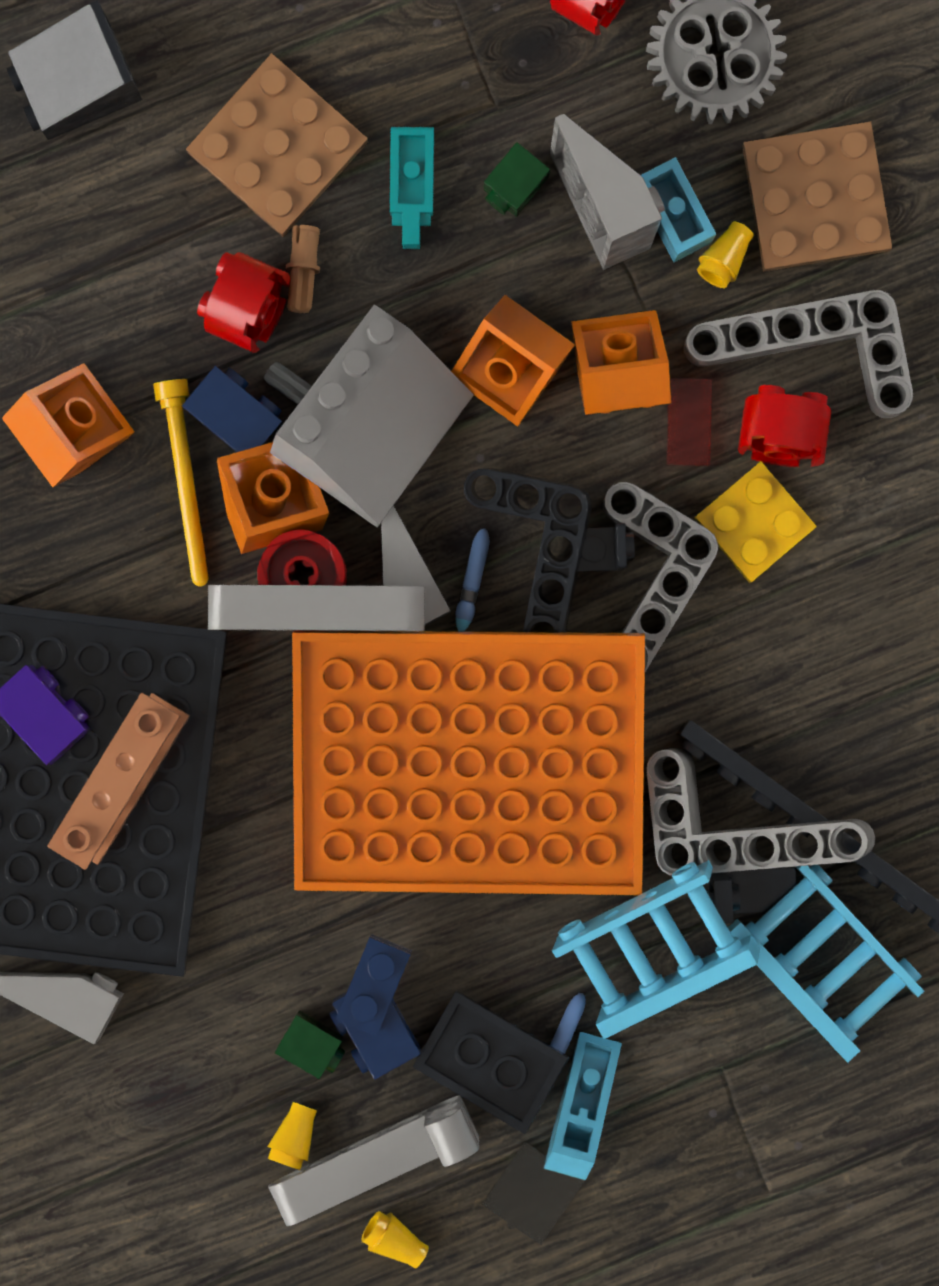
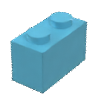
[641,157,716,262]

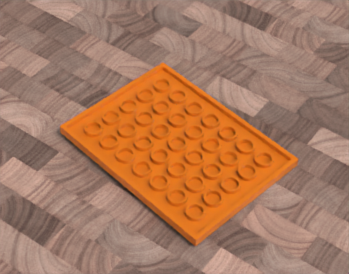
[292,630,645,895]

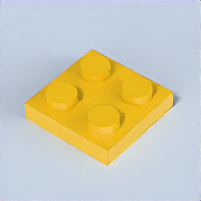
[694,461,817,583]

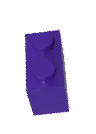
[0,665,91,765]

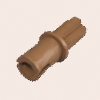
[286,225,320,313]

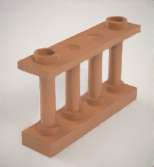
[47,692,190,870]

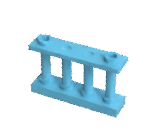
[552,860,760,1039]
[728,865,925,1063]

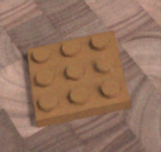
[186,53,368,237]
[742,122,892,272]

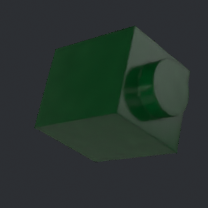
[483,142,550,217]
[274,1011,345,1079]

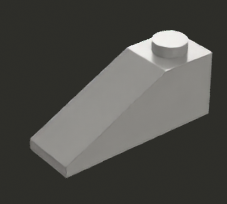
[381,506,451,626]
[0,972,124,1044]

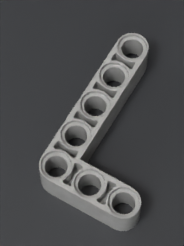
[684,290,913,418]
[603,482,718,672]
[647,748,875,875]
[268,1095,479,1226]

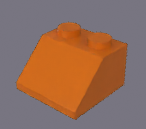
[451,295,575,426]
[571,310,671,415]
[2,363,135,487]
[217,442,329,554]

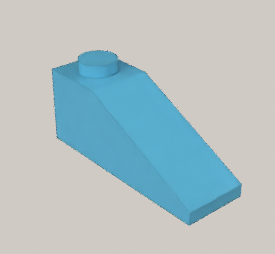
[544,1032,622,1180]

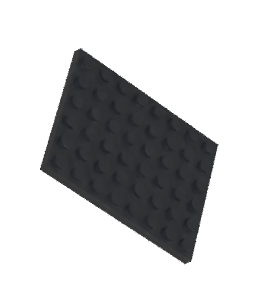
[0,604,228,977]

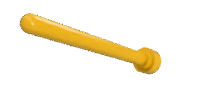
[153,379,209,587]

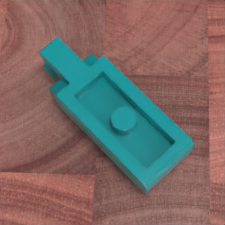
[390,127,434,249]

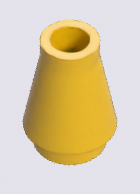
[697,221,754,288]
[267,1102,317,1170]
[361,1211,429,1269]

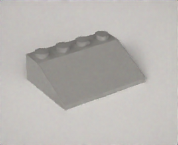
[550,114,665,270]
[270,304,474,527]

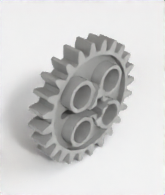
[646,0,787,124]

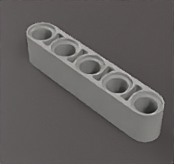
[208,585,425,631]

